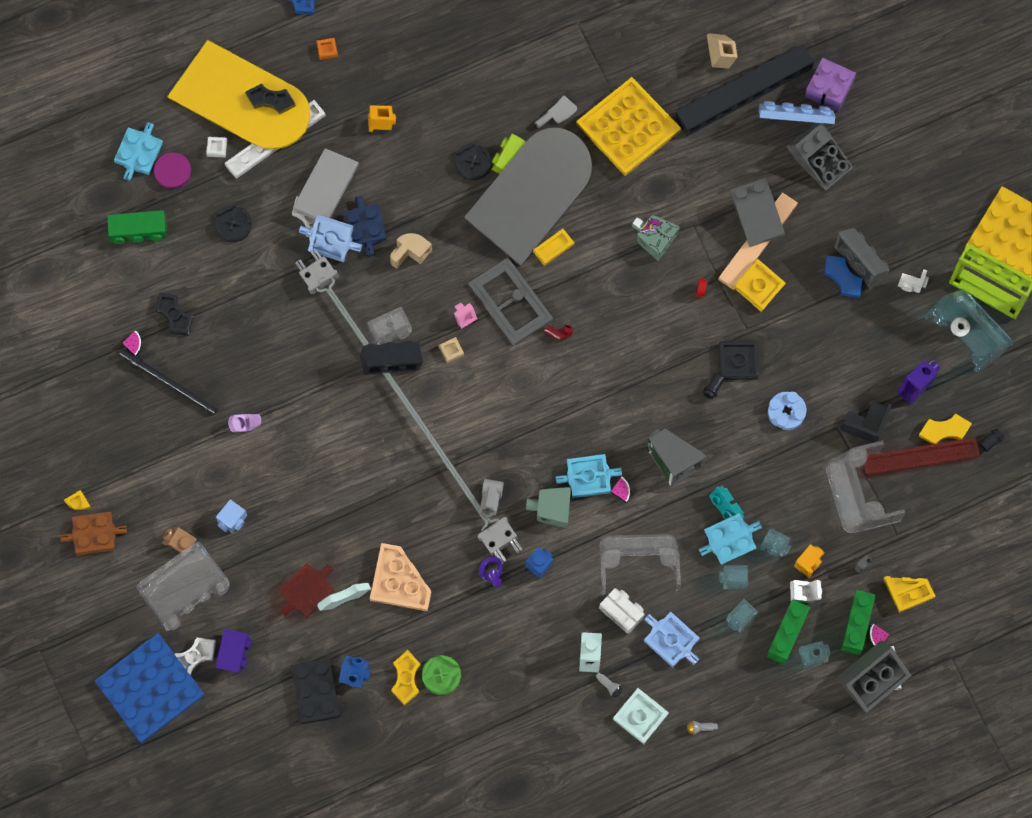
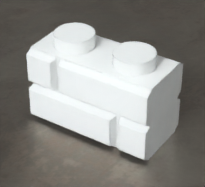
[599,588,644,634]

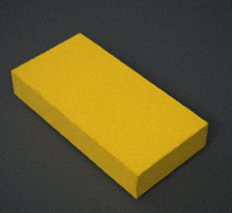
[533,229,574,266]

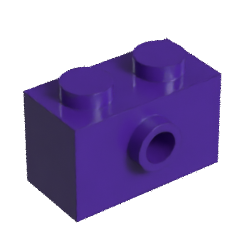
[216,629,252,673]

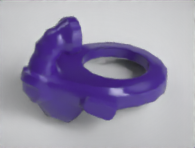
[479,556,503,587]

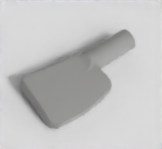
[534,96,577,128]

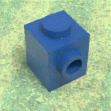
[526,547,553,579]

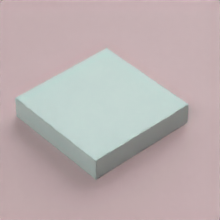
[613,688,669,744]

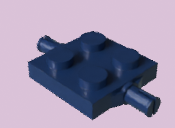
[342,196,387,257]

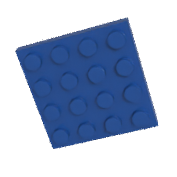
[95,633,205,744]

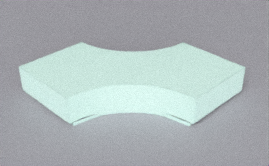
[318,583,371,611]

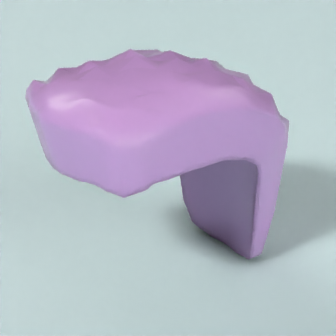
[228,414,261,432]

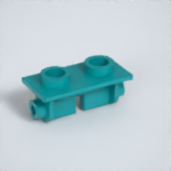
[709,486,745,520]

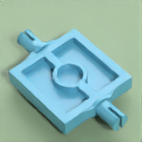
[114,122,163,181]
[556,454,622,498]
[699,513,762,565]

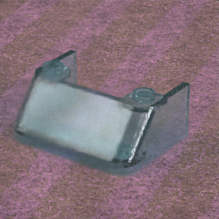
[924,290,1013,372]

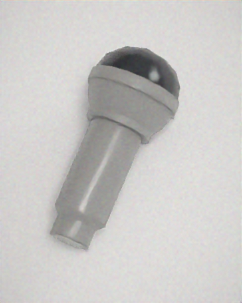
[596,673,622,697]

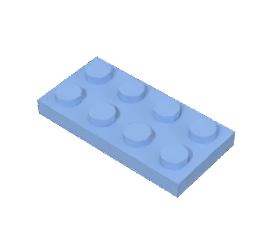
[759,101,835,124]

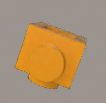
[368,105,396,132]
[794,544,824,578]

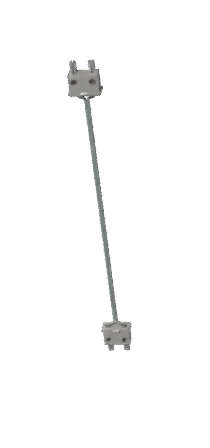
[295,249,523,564]

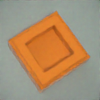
[316,38,338,60]

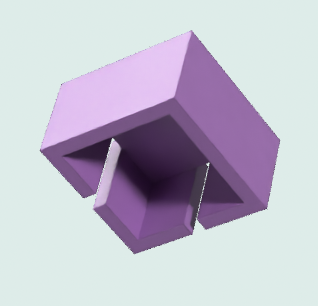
[805,58,856,112]

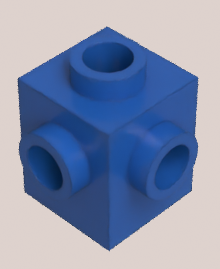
[339,655,371,688]

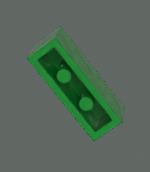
[107,210,167,244]
[841,590,876,656]
[767,599,810,665]

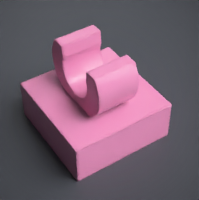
[454,302,477,329]

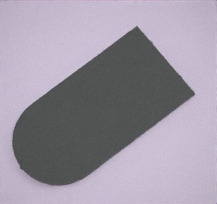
[464,128,592,266]

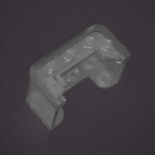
[136,542,230,632]

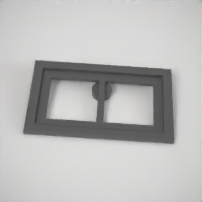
[468,257,553,346]

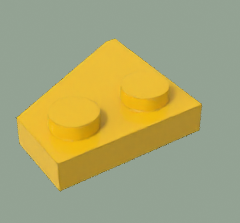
[883,576,936,613]

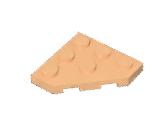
[370,543,431,611]

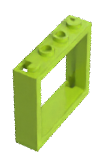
[949,243,1032,320]

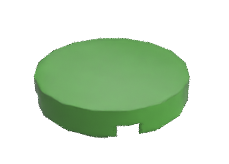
[422,655,461,695]

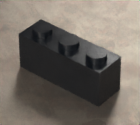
[360,341,423,375]

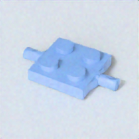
[299,215,362,262]
[644,612,700,667]

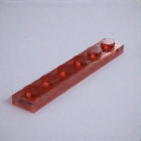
[862,437,980,476]

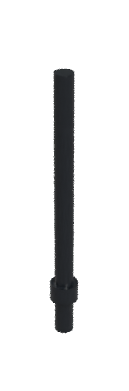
[119,349,217,415]

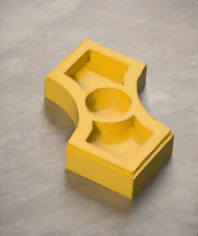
[919,413,972,446]
[391,650,421,706]

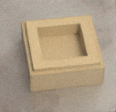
[439,337,464,363]

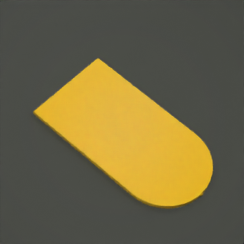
[168,40,311,149]

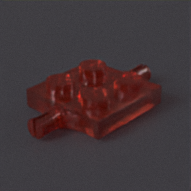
[279,563,335,618]

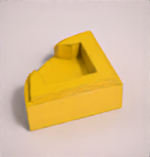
[64,490,91,510]

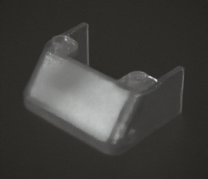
[826,441,905,533]
[599,534,681,595]

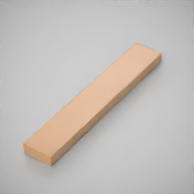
[718,192,798,290]

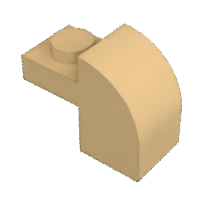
[390,233,432,269]

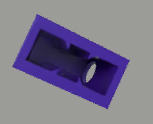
[897,361,940,405]

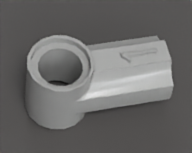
[480,479,504,517]

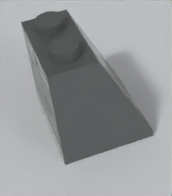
[647,429,706,487]

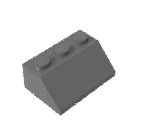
[834,228,890,289]
[836,640,912,713]

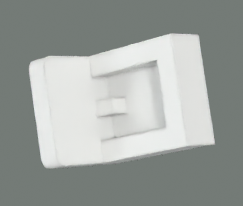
[898,270,929,293]
[790,580,822,603]

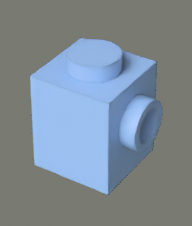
[216,499,247,534]

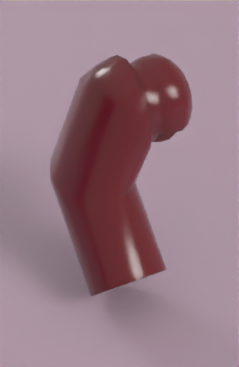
[544,324,573,341]

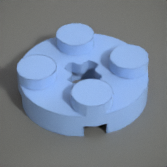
[768,392,807,430]

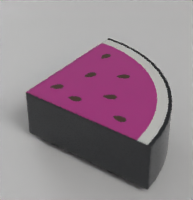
[122,330,142,356]
[611,476,630,504]
[869,624,889,647]

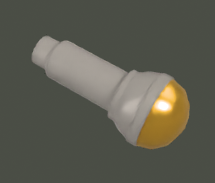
[687,721,718,735]

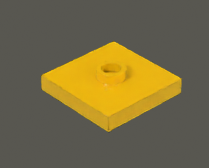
[733,258,786,311]

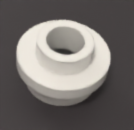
[951,318,970,337]

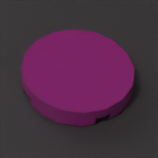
[154,152,191,189]

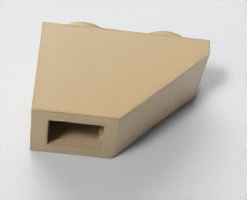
[707,34,738,69]

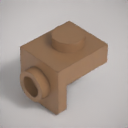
[162,527,197,556]

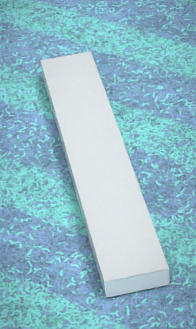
[225,100,326,179]

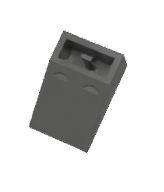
[786,123,853,190]

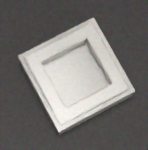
[206,137,227,158]

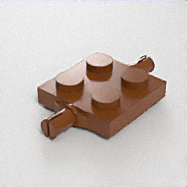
[60,512,127,556]

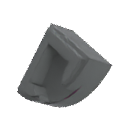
[854,555,872,573]

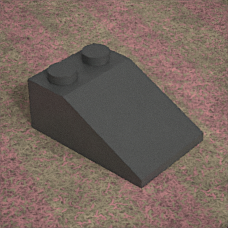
[730,178,785,247]

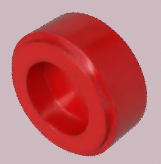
[695,278,707,298]

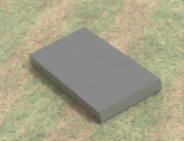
[293,149,359,219]

